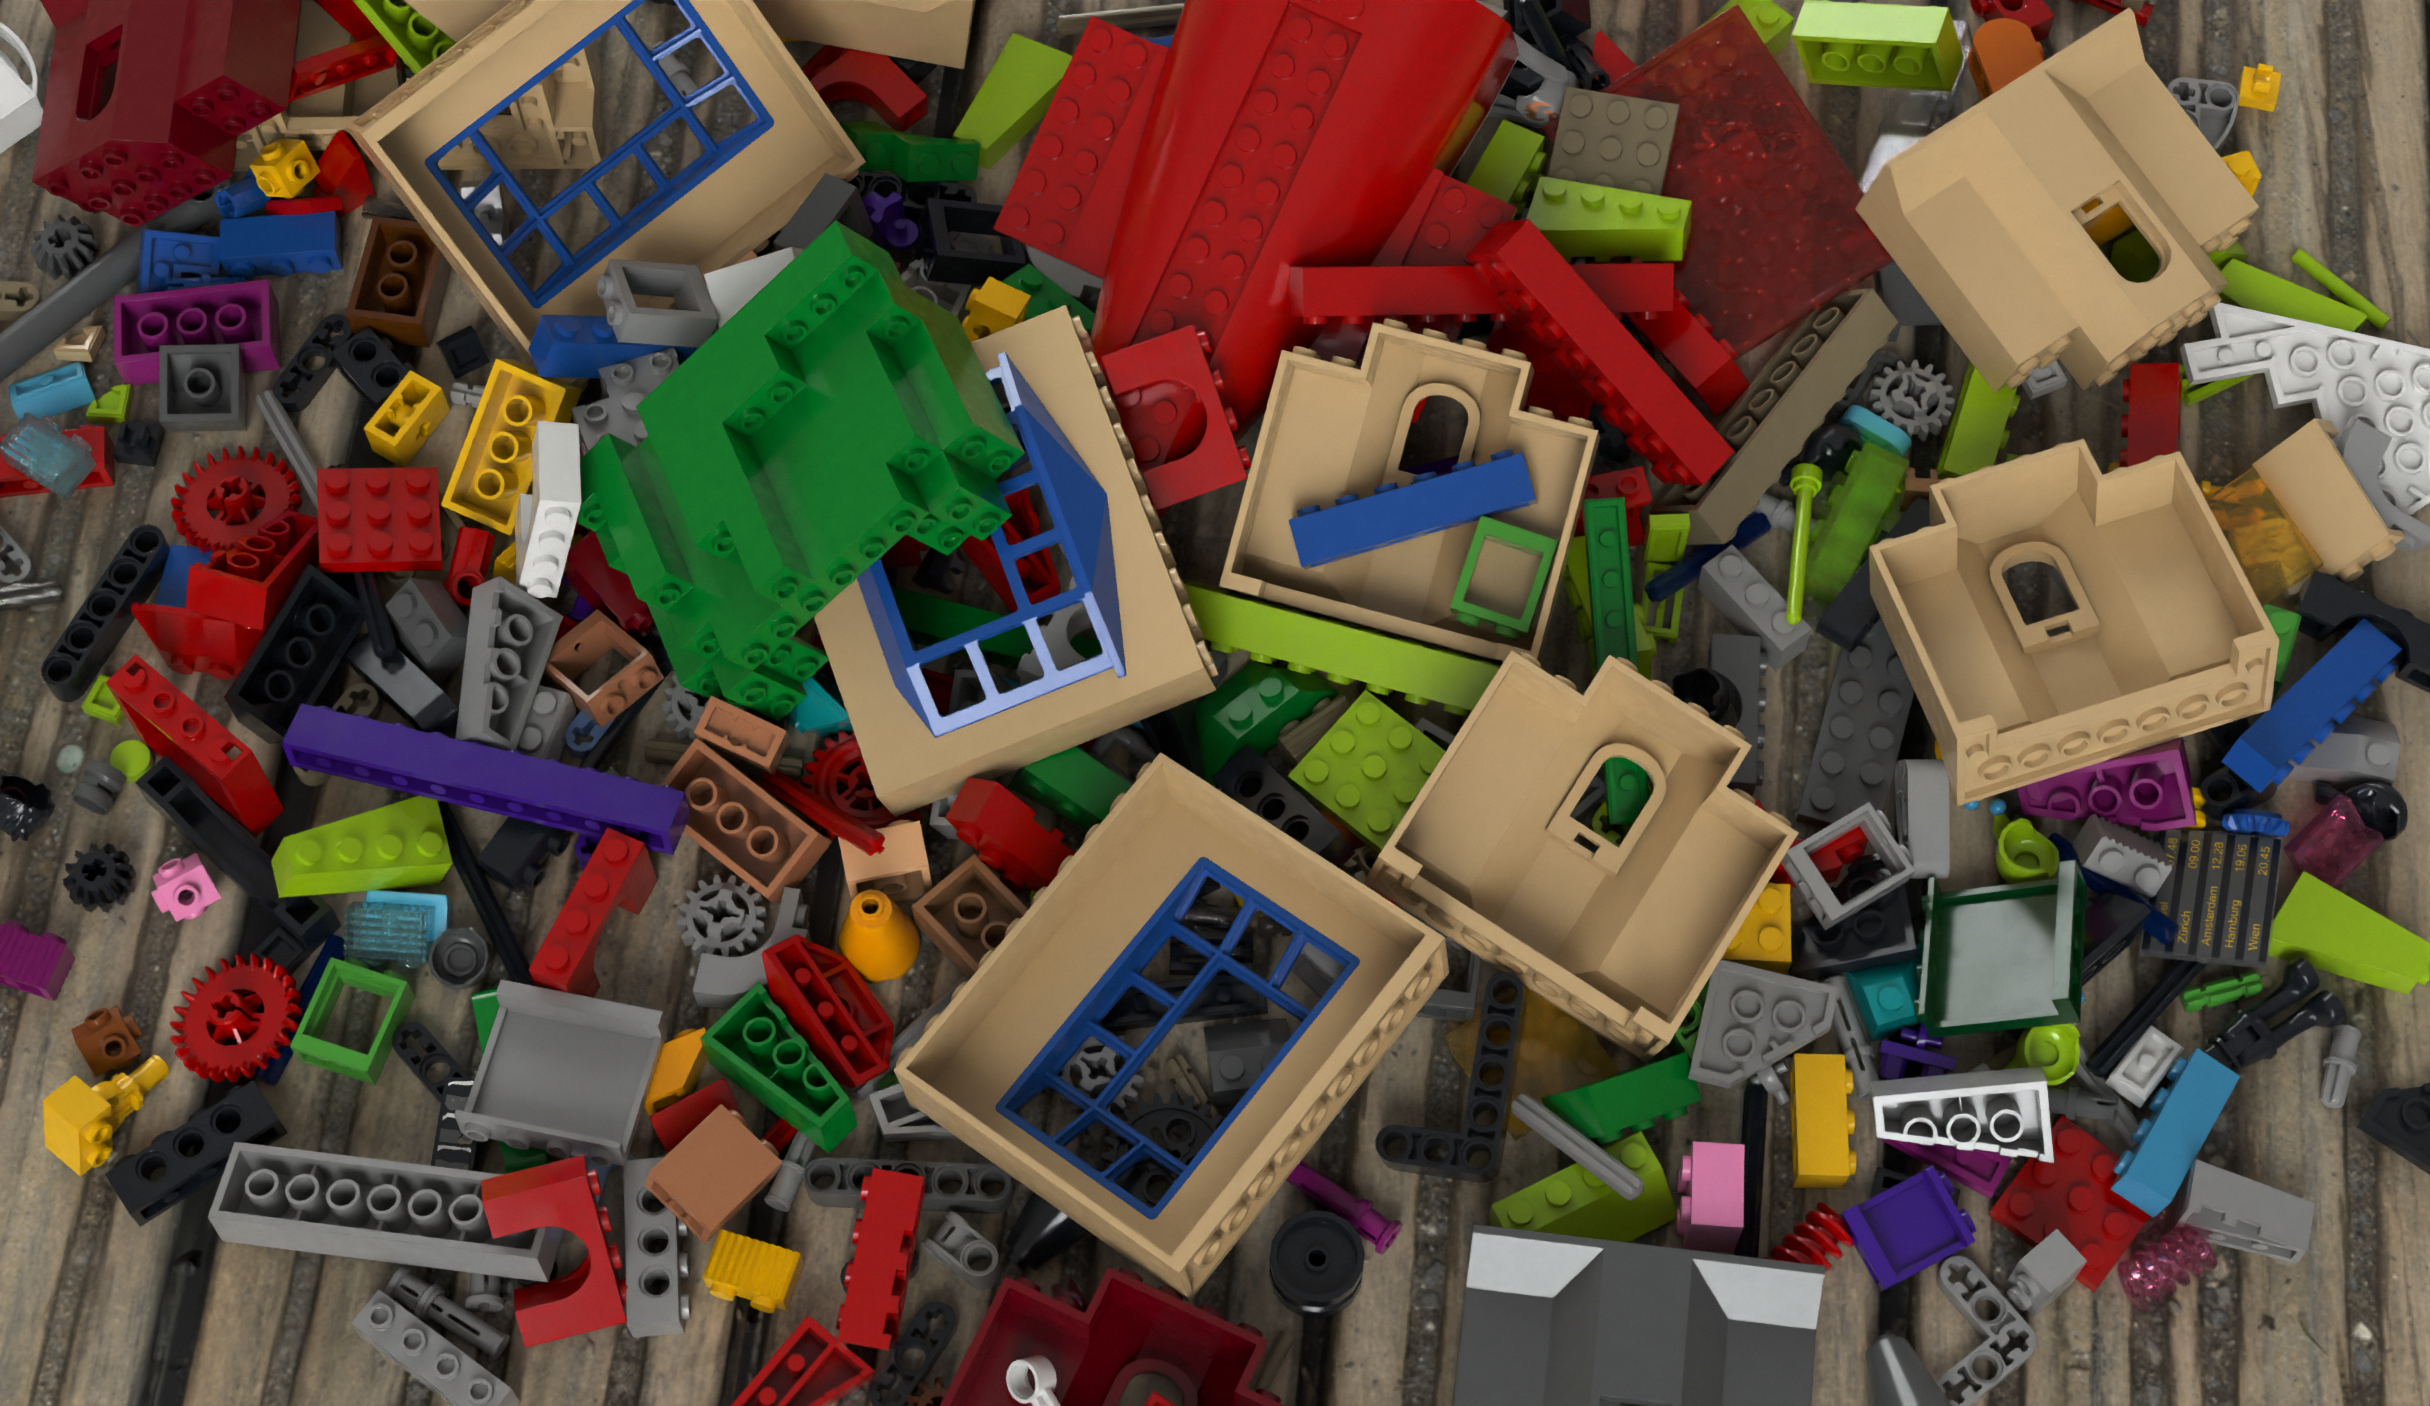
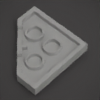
[1688,959,1839,1089]

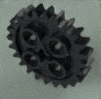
[1100,1092,1223,1208]

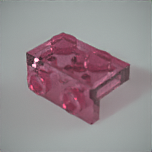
[2283,794,2384,889]

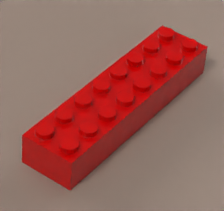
[1466,219,1734,485]

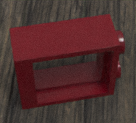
[565,531,655,646]

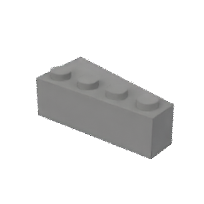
[455,576,563,751]

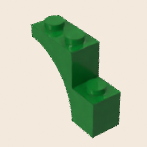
[840,121,980,182]

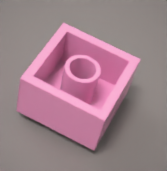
[1675,1141,1745,1253]

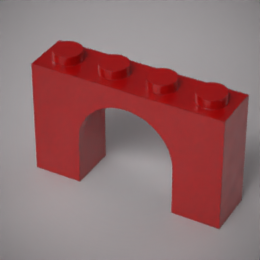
[756,48,927,132]
[1101,324,1251,510]
[529,827,658,998]
[481,1155,628,1348]

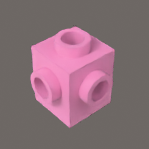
[151,852,221,922]

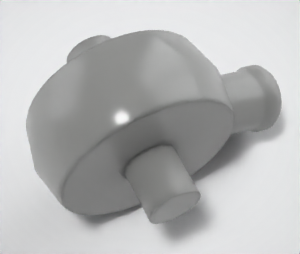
[1750,1061,1791,1105]

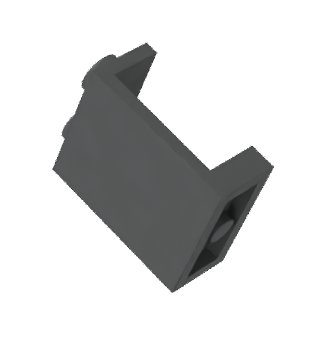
[1874,256,1943,342]

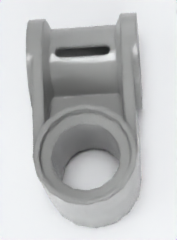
[921,1210,1003,1290]

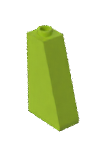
[953,33,1073,170]
[2217,258,2368,333]
[2267,871,2430,995]

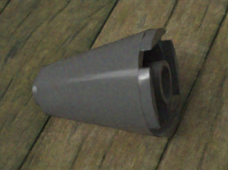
[1866,1334,1952,1406]

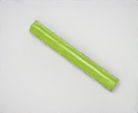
[2291,248,2391,330]

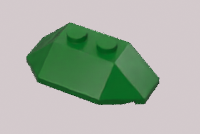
[1194,661,1338,789]

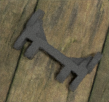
[1832,350,1905,414]

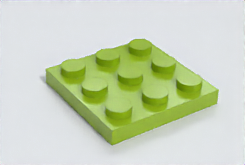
[1287,690,1446,854]

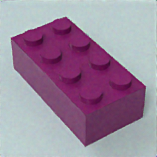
[113,280,281,386]

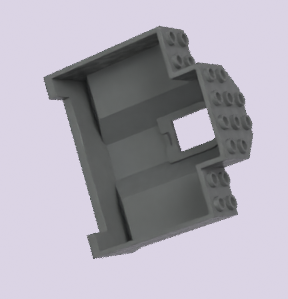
[1452,1224,1825,1406]

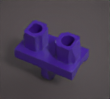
[863,191,919,252]
[1877,1022,1957,1080]

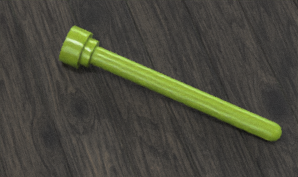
[1786,463,1823,625]

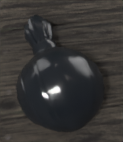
[1777,423,1864,487]
[1671,668,1730,723]
[2315,782,2408,845]

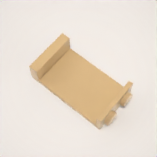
[2252,418,2405,584]

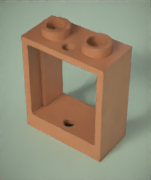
[544,609,664,728]
[693,696,792,775]

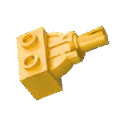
[42,1055,169,1177]

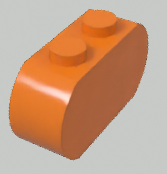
[1967,18,2044,100]

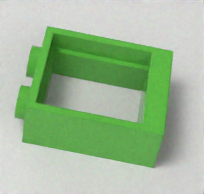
[1450,515,1559,641]
[290,957,415,1086]

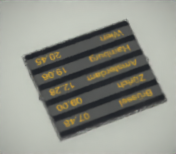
[2140,828,2284,969]

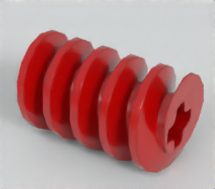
[1763,1202,1854,1271]

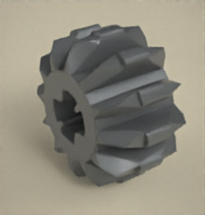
[30,215,99,281]

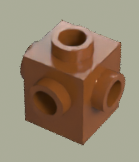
[71,1005,143,1077]

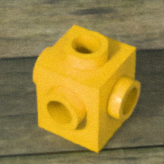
[249,139,320,199]

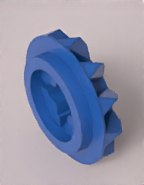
[2222,809,2290,838]

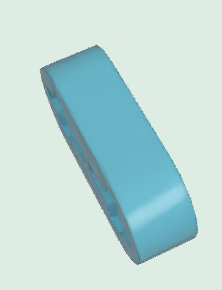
[1838,405,1912,463]

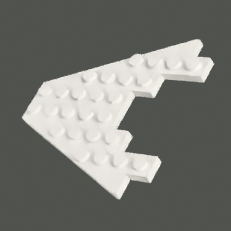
[2180,302,2430,599]

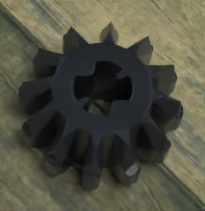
[63,842,136,913]

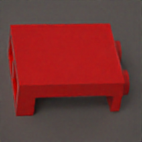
[1574,466,1652,547]

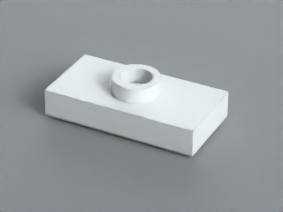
[2105,1025,2185,1108]

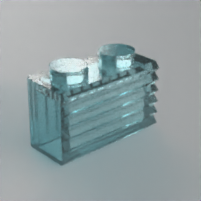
[0,412,97,500]
[343,901,436,968]

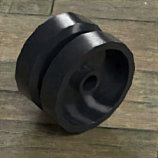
[1269,1210,1365,1319]

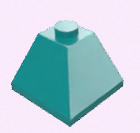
[785,671,853,736]
[1844,943,1923,1043]

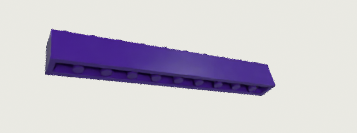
[282,703,690,855]

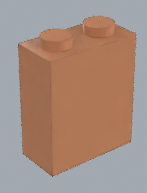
[644,1104,782,1244]

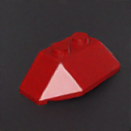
[131,603,270,680]
[761,934,894,1089]

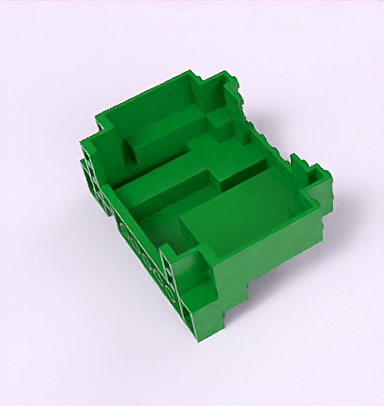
[576,220,1025,721]

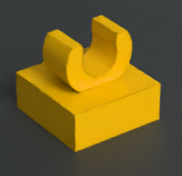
[2238,63,2281,112]

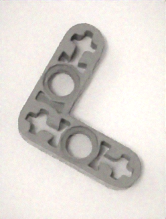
[1936,1256,2037,1406]

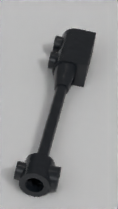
[477,625,675,893]

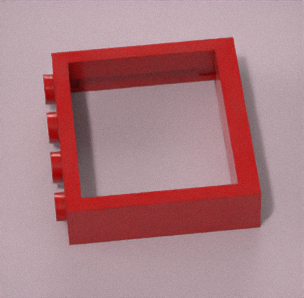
[288,0,398,103]
[106,654,285,838]

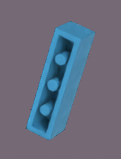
[2110,1048,2240,1218]

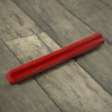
[761,770,885,856]

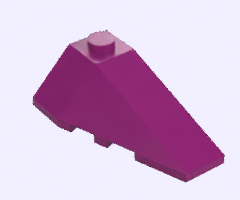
[2017,737,2197,831]

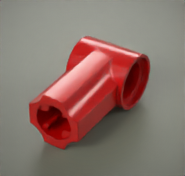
[442,526,495,608]

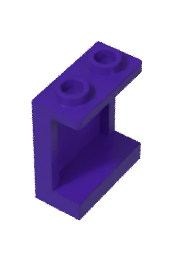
[1839,1165,1976,1293]

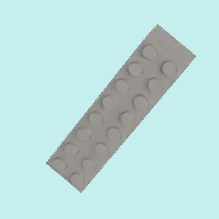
[208,1142,564,1282]

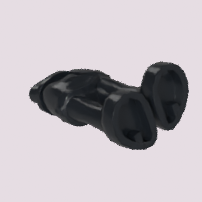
[2202,956,2346,1074]

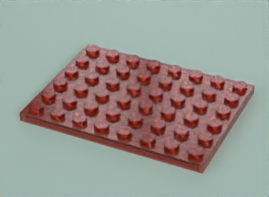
[1542,4,1894,361]

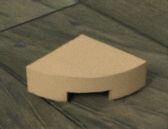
[53,326,106,362]

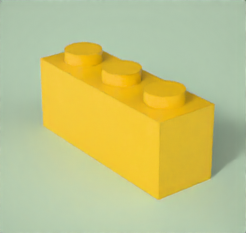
[1789,1053,1857,1189]

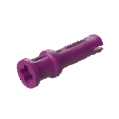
[1286,1160,1403,1255]

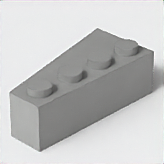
[1870,1066,2054,1163]

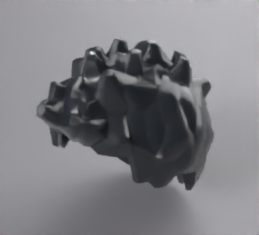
[0,768,55,842]

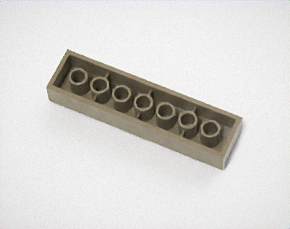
[1649,288,1898,545]

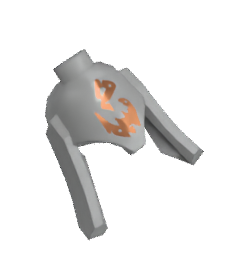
[1487,32,1580,129]

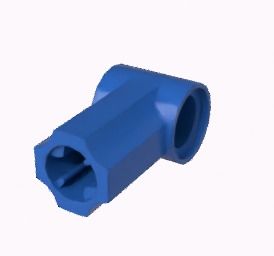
[214,168,284,219]

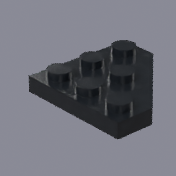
[1791,853,1919,980]
[2357,1083,2430,1175]

